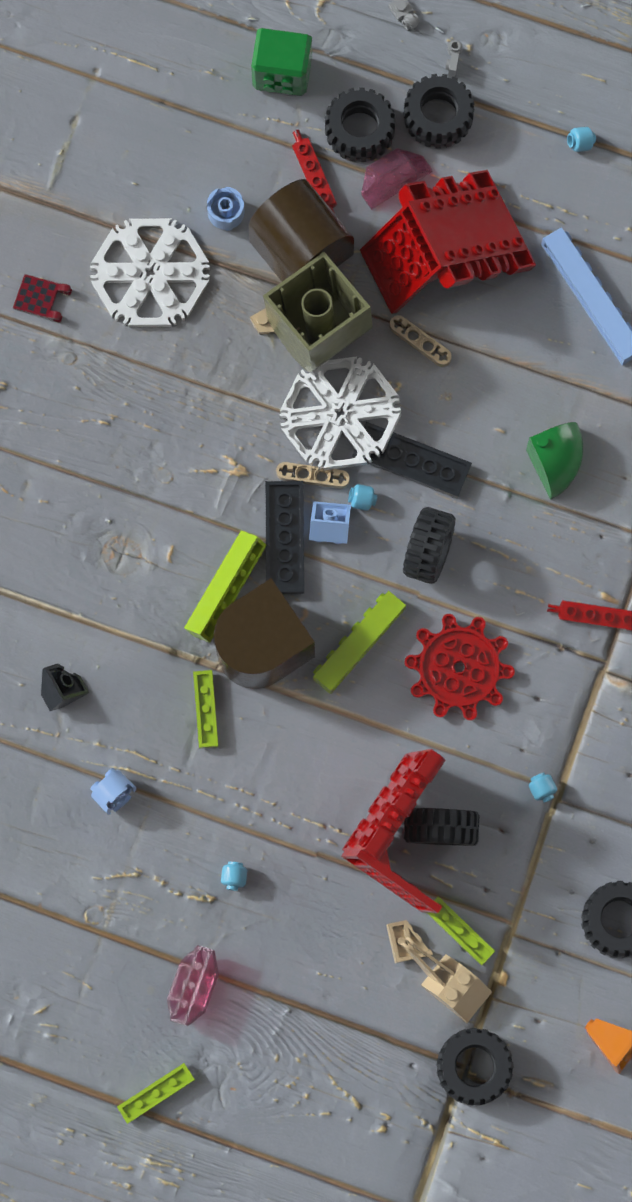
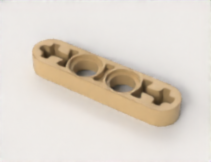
[390,315,452,367]
[276,462,350,489]

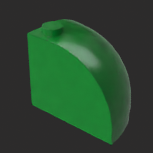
[526,422,583,500]

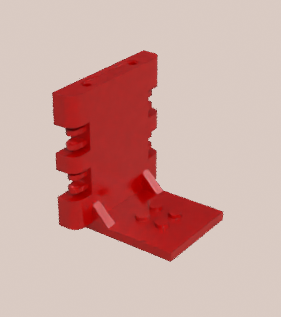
[360,170,536,314]
[341,749,446,913]

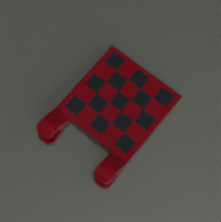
[13,274,72,323]

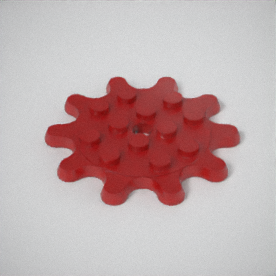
[404,614,515,721]

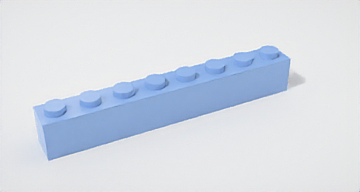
[541,227,632,365]

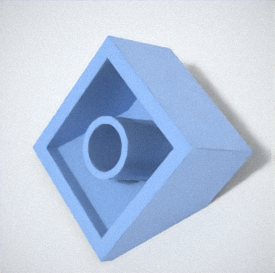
[309,501,351,544]

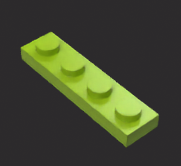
[193,670,218,749]
[426,896,495,966]
[117,1063,195,1124]

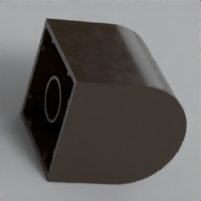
[249,179,354,282]
[214,578,315,689]

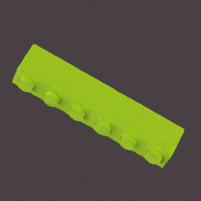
[184,530,267,643]
[313,590,406,694]

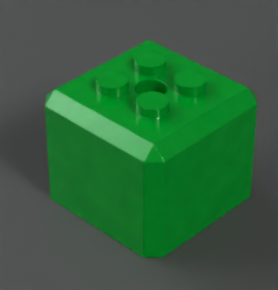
[251,28,312,96]

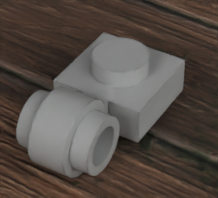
[388,0,420,30]
[445,40,462,78]

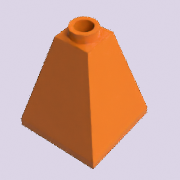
[585,1018,632,1074]

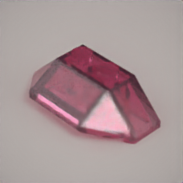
[361,148,433,210]
[167,945,219,1026]

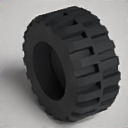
[404,74,475,149]
[325,87,395,162]
[403,507,456,584]
[404,808,480,846]
[581,881,632,958]
[436,1028,514,1106]

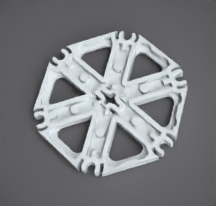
[90,218,210,327]
[280,356,401,470]

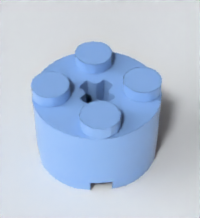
[207,187,245,231]
[90,768,136,815]

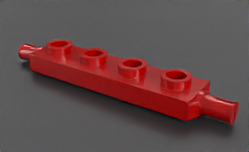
[292,130,337,215]
[547,600,632,630]

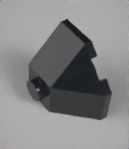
[41,664,89,711]

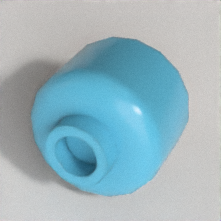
[567,127,596,152]
[348,484,377,511]
[529,772,558,803]
[221,861,248,891]

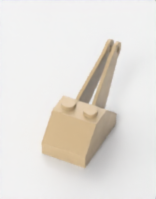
[401,937,492,1023]

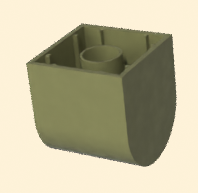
[263,252,373,373]

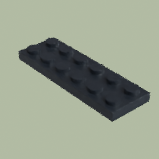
[352,422,472,499]
[265,481,304,594]

